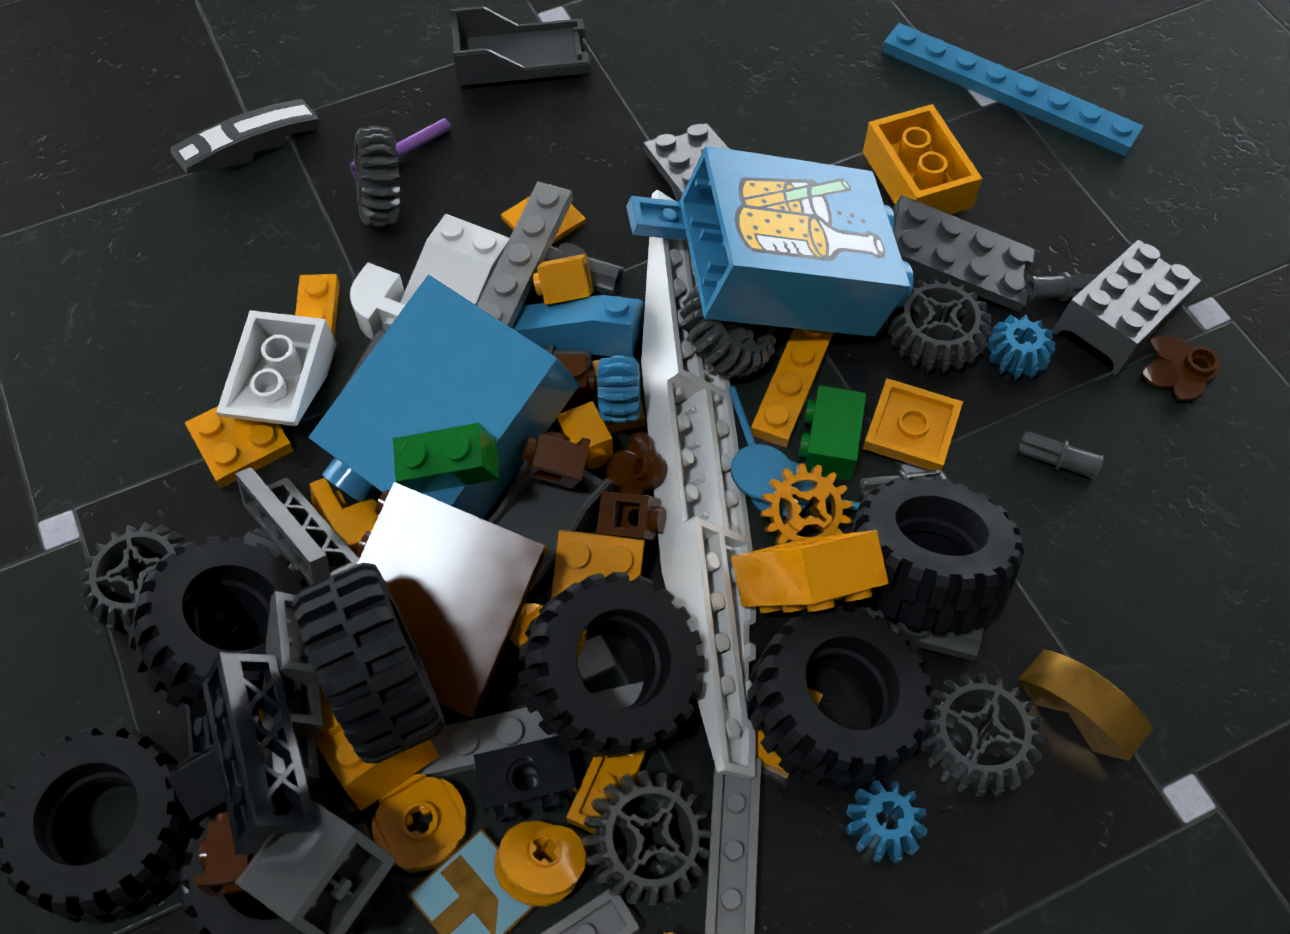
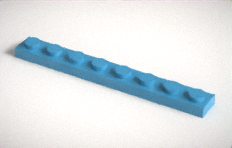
[882,23,1144,157]

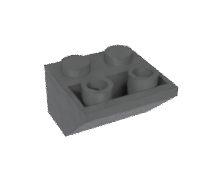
[235,799,397,934]

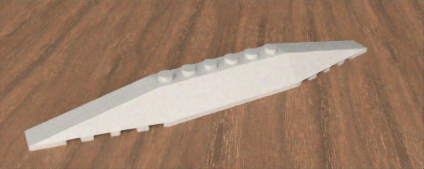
[641,190,756,779]

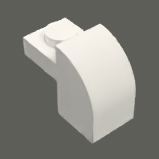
[350,262,405,340]

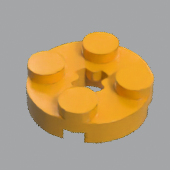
[372,774,468,873]

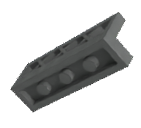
[235,467,359,585]

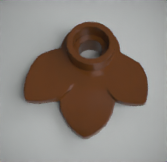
[1142,336,1220,401]
[604,432,668,495]

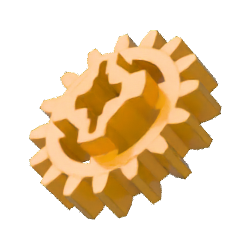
[760,463,852,545]

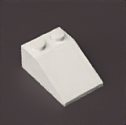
[400,214,509,305]
[216,310,337,426]

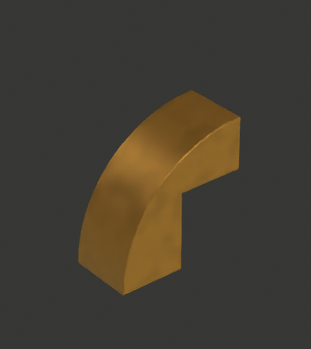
[1018,649,1154,761]

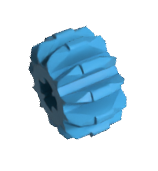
[986,314,1056,380]
[597,355,641,423]
[846,780,927,863]

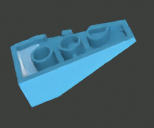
[512,295,645,357]

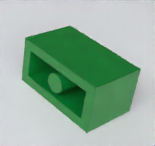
[798,385,866,481]
[393,423,500,493]

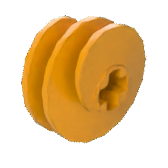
[494,820,586,907]

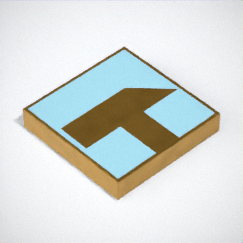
[407,828,540,934]

